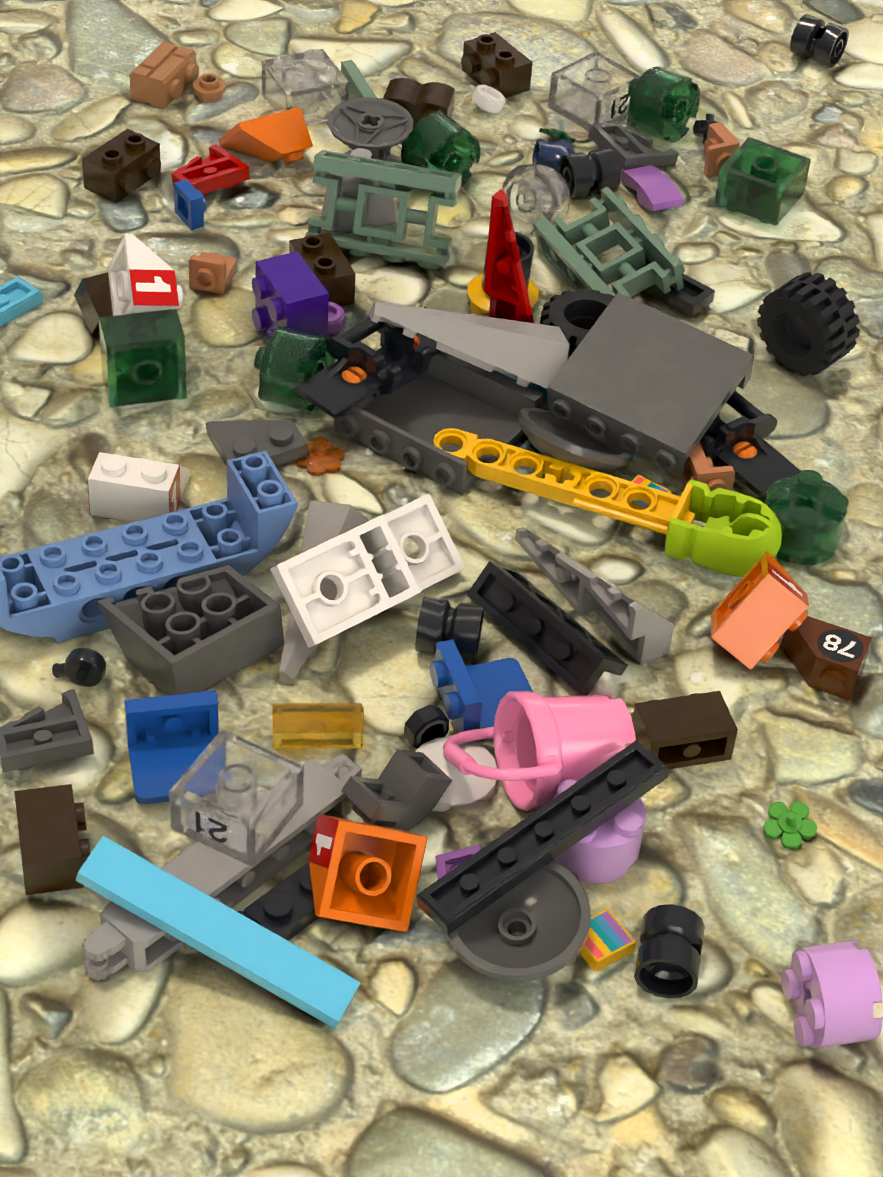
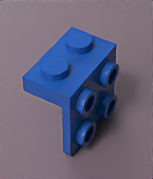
[429,639,533,733]
[124,690,227,805]

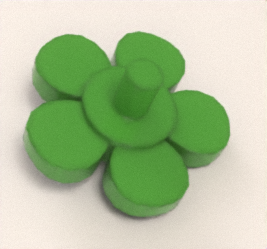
[763,801,817,849]

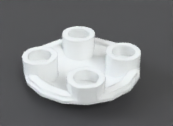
[415,737,497,812]

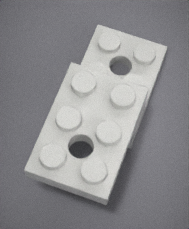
[270,494,465,648]

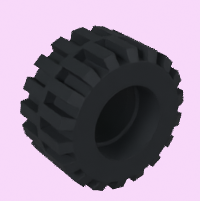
[757,272,860,376]
[540,289,615,359]

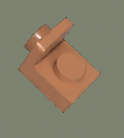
[703,122,740,177]
[189,252,237,295]
[680,442,735,491]

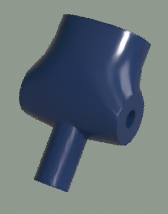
[532,138,575,175]

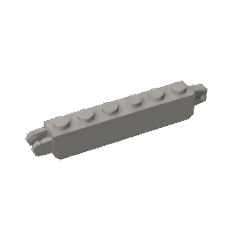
[82,754,362,981]

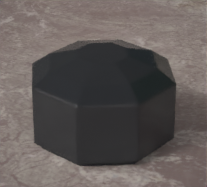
[404,705,449,748]

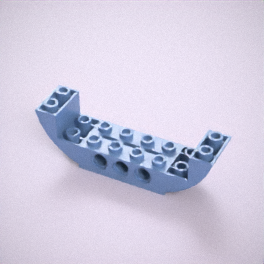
[0,450,298,643]

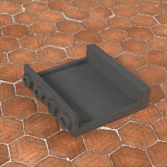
[547,292,754,476]
[334,351,544,496]

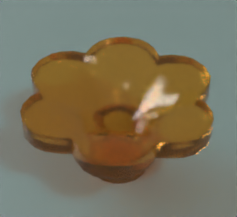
[295,437,345,476]

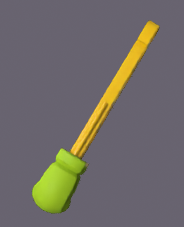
[433,428,782,577]

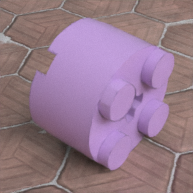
[554,779,646,884]
[781,940,883,1049]

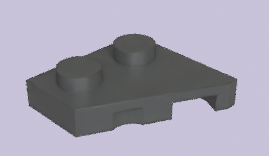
[588,122,679,170]
[205,420,309,467]
[0,689,94,773]

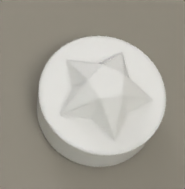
[471,85,506,113]

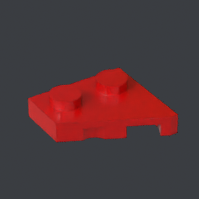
[171,144,250,196]

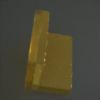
[272,703,364,749]

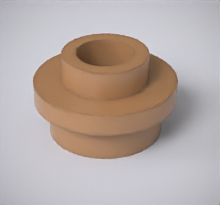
[193,73,226,103]

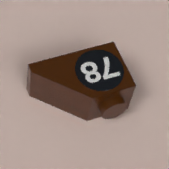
[781,616,872,701]

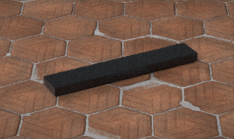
[416,740,668,935]

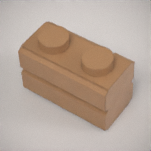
[130,41,199,110]

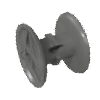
[327,97,414,198]

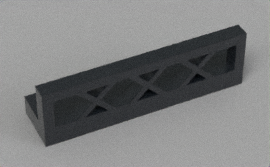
[466,561,628,696]

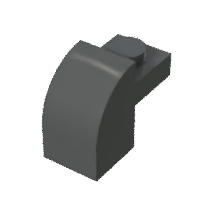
[341,749,453,831]

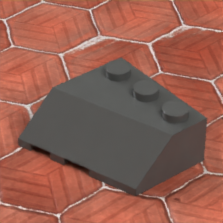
[97,565,284,695]

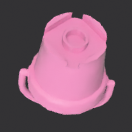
[443,691,636,811]

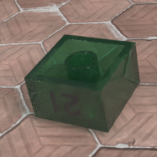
[714,137,811,226]
[99,309,187,407]

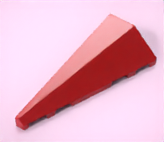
[484,189,534,323]

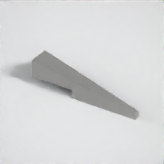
[369,301,569,390]
[279,500,369,686]
[515,527,674,665]

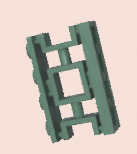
[305,150,462,269]
[533,187,685,298]

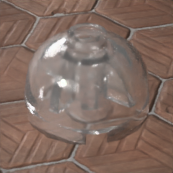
[502,164,571,235]

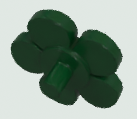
[539,128,576,143]

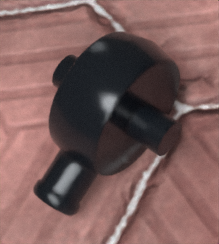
[693,114,724,144]
[52,648,106,687]

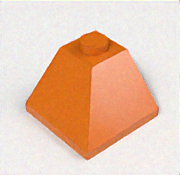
[218,107,313,164]

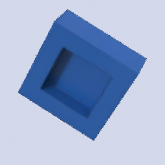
[174,179,207,230]

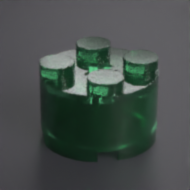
[627,66,700,143]
[400,111,481,194]
[254,326,336,412]
[764,470,849,565]

